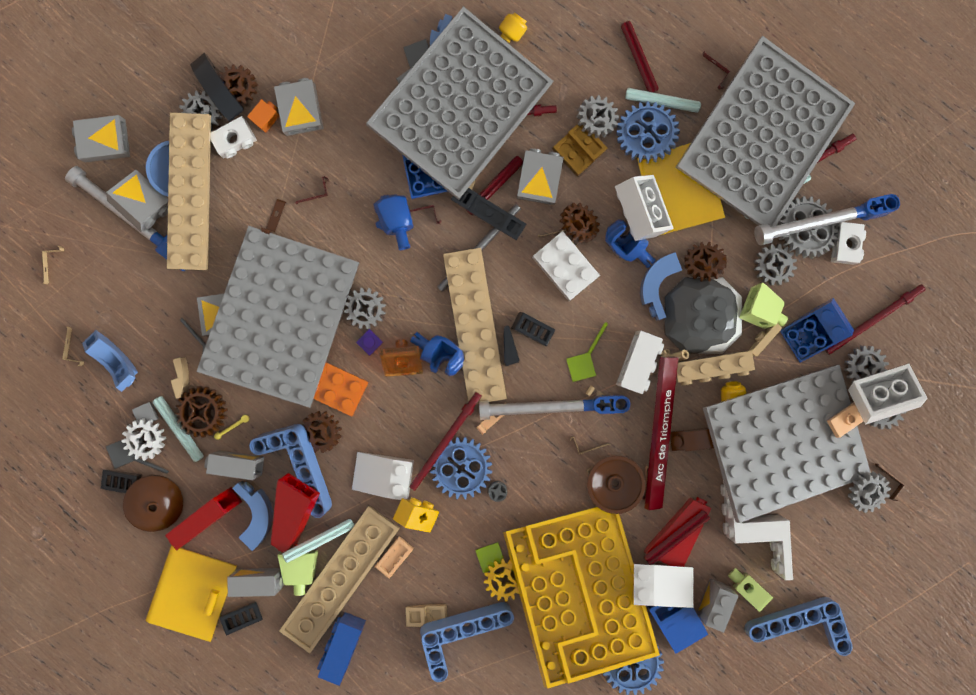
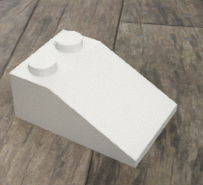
[352,452,414,500]
[634,564,693,608]

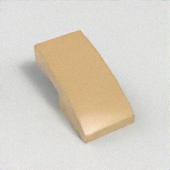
[171,357,189,399]
[405,604,447,627]

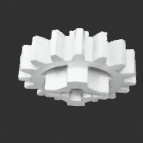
[121,418,166,461]

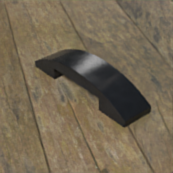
[190,53,244,122]
[451,188,527,241]

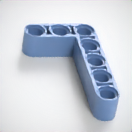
[249,424,332,518]
[744,597,853,656]
[420,602,514,682]

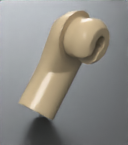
[660,349,689,362]

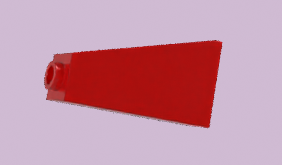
[271,473,320,553]
[165,487,243,551]
[644,497,711,567]

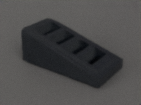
[511,312,555,347]
[504,325,520,366]
[100,470,142,493]
[219,602,263,636]

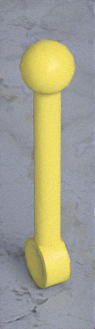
[214,415,249,440]

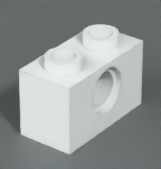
[211,116,257,158]
[831,222,866,265]

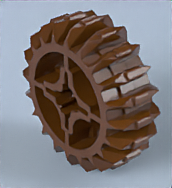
[174,386,228,438]

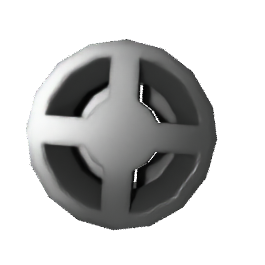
[488,481,507,502]

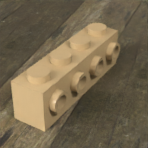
[676,351,755,386]

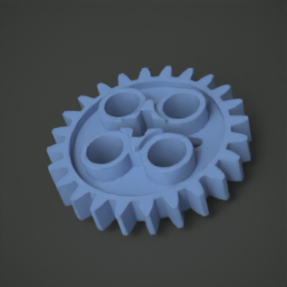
[617,101,680,164]
[430,437,492,499]
[603,645,664,695]

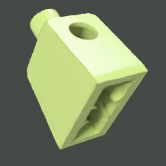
[739,282,788,329]
[278,550,318,596]
[728,568,773,612]

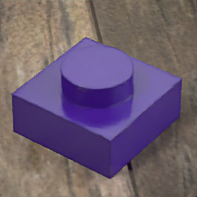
[356,329,383,356]

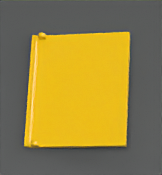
[637,143,725,236]
[145,545,237,642]

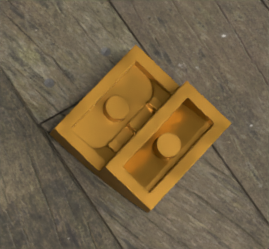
[552,124,608,177]

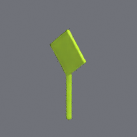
[567,322,608,382]
[475,542,513,573]

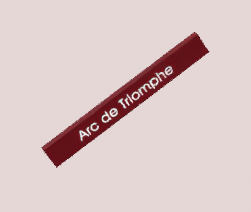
[644,356,679,511]

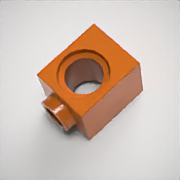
[247,99,280,133]

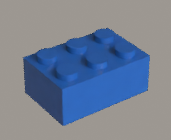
[317,612,366,686]

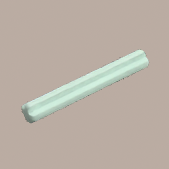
[625,88,701,113]
[153,396,204,462]
[282,519,354,563]

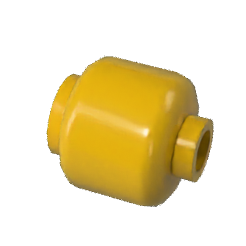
[499,12,527,43]
[721,381,746,402]

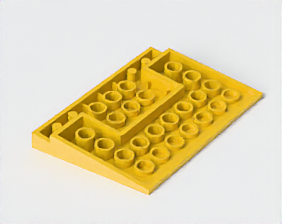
[503,507,660,689]

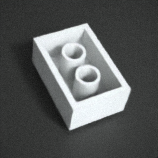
[615,175,674,241]
[532,231,600,301]
[616,331,664,394]
[848,364,928,425]

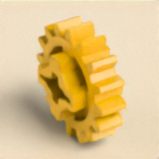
[484,558,519,602]

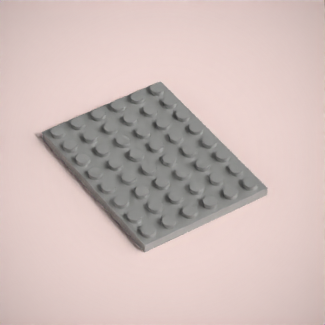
[366,6,554,200]
[676,36,855,227]
[196,226,359,408]
[703,365,871,523]

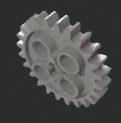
[777,196,839,259]

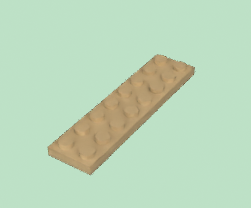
[167,113,211,270]
[443,248,507,404]
[279,505,400,653]

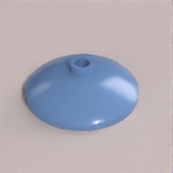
[146,141,169,197]

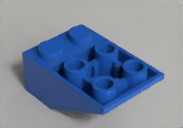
[402,155,448,199]
[780,298,854,363]
[647,606,709,654]

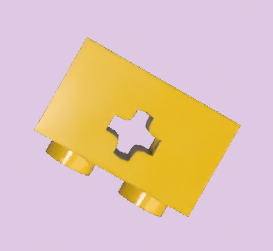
[393,497,439,533]

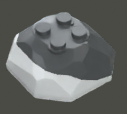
[665,277,742,354]

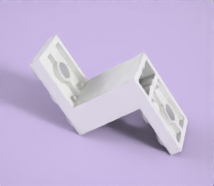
[721,480,793,580]

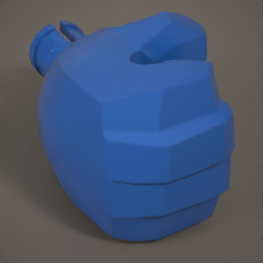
[373,194,413,250]
[605,220,656,268]
[410,332,464,376]

